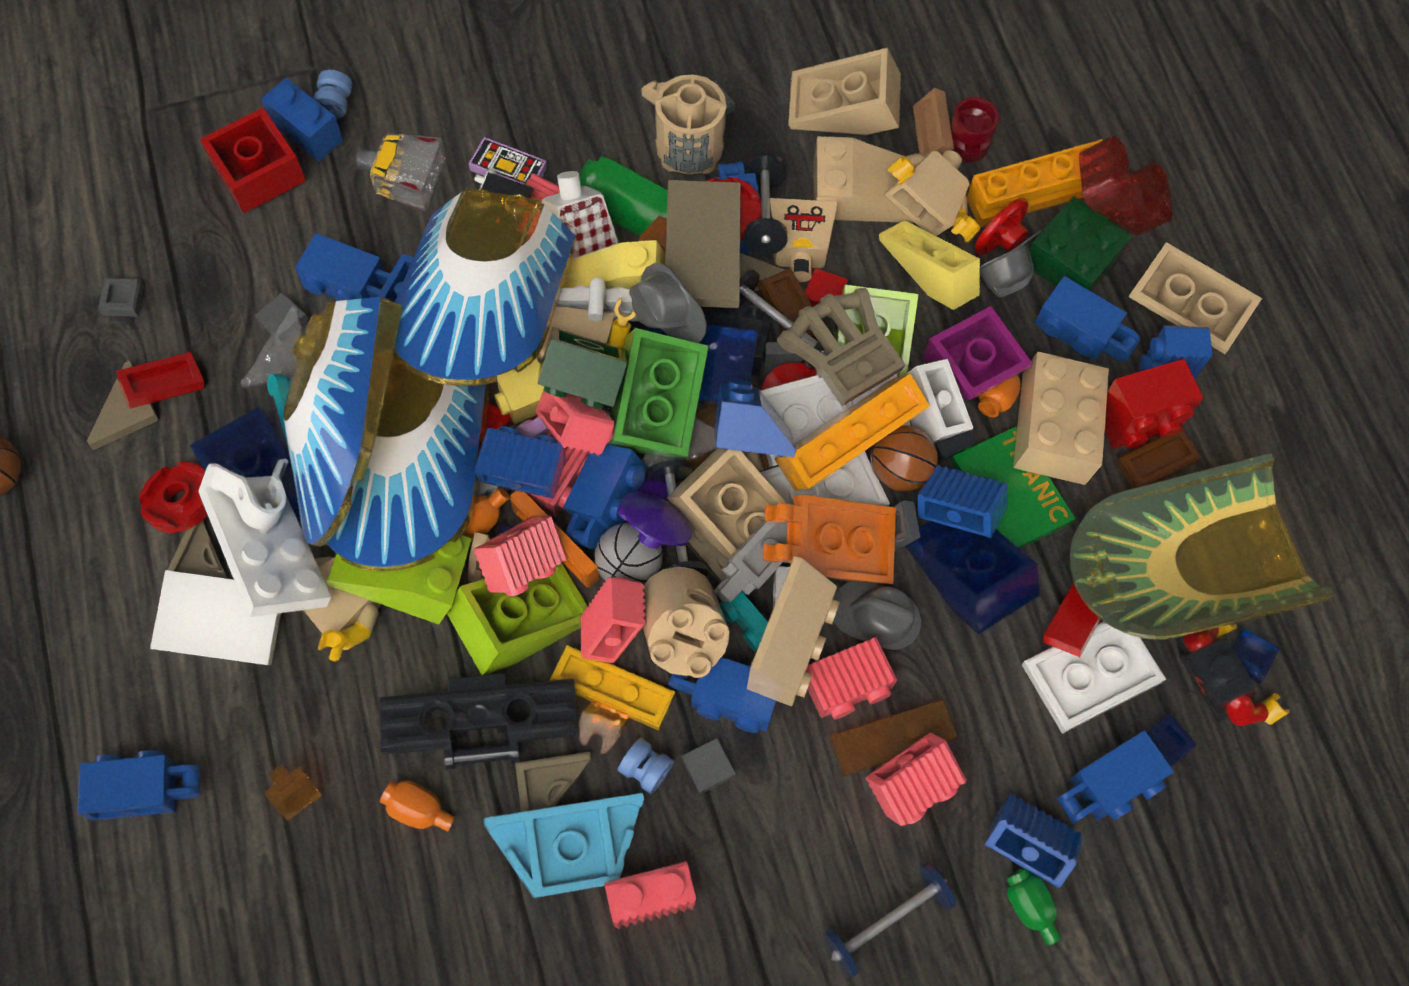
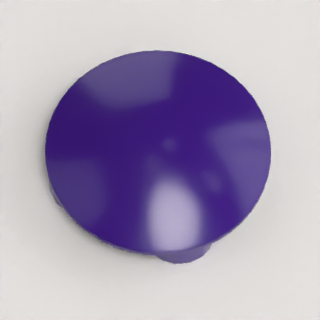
[617,491,692,549]

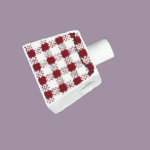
[541,171,618,262]

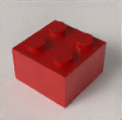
[200,107,306,214]
[1105,359,1203,449]

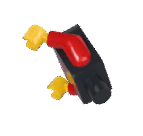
[1179,623,1290,726]

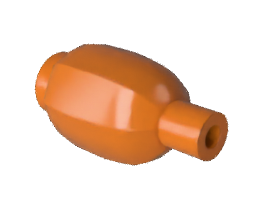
[978,374,1021,417]
[456,487,510,542]
[380,780,456,832]

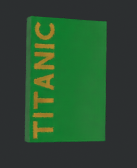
[951,426,1075,555]

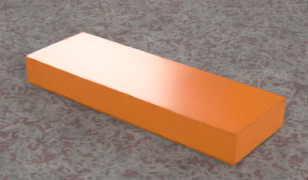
[510,490,599,588]

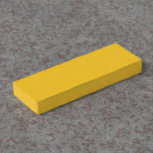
[550,645,675,731]

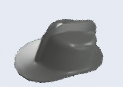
[980,229,1043,298]
[629,263,707,343]
[833,581,921,650]

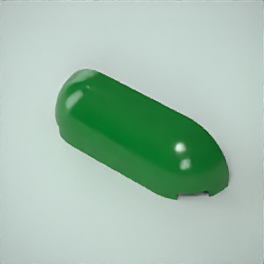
[579,156,668,237]

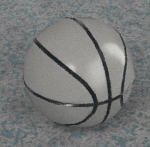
[595,522,663,585]

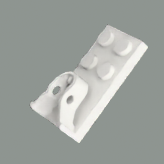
[198,459,331,617]

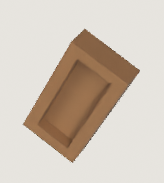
[913,88,954,157]

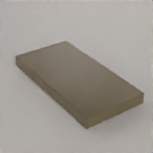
[665,180,740,308]

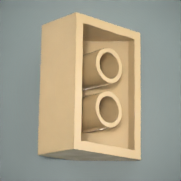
[1129,242,1262,354]
[747,556,840,707]

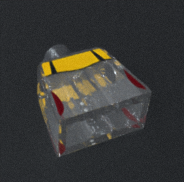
[356,133,446,212]

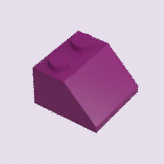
[923,306,1033,400]

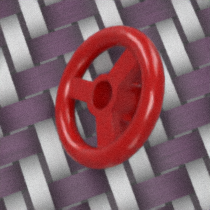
[975,198,1029,255]

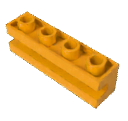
[967,139,1117,227]
[774,374,930,491]

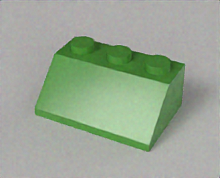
[608,328,708,458]

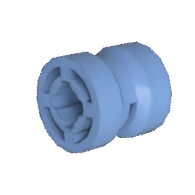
[313,70,353,119]
[618,737,674,795]

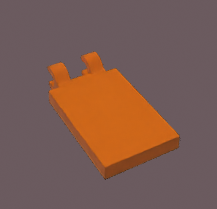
[763,494,896,585]

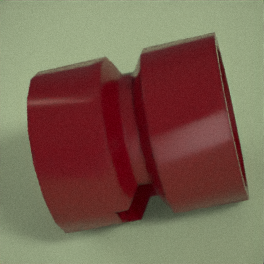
[950,97,999,163]

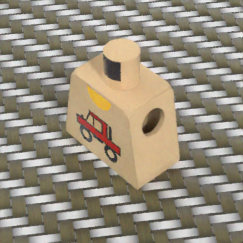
[770,198,837,282]

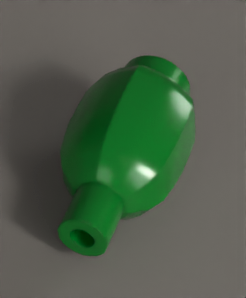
[1006,868,1061,946]

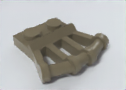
[777,288,906,406]

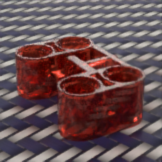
[1079,135,1172,235]

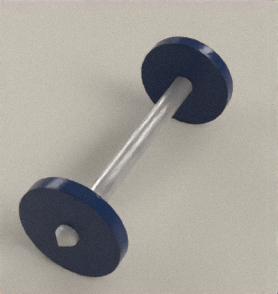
[823,862,956,978]

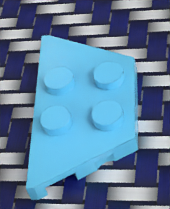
[483,793,644,898]

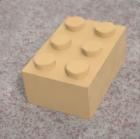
[1013,351,1109,485]

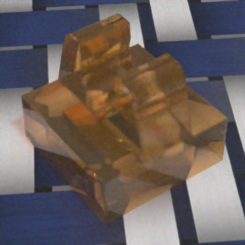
[578,701,630,753]
[264,764,322,821]

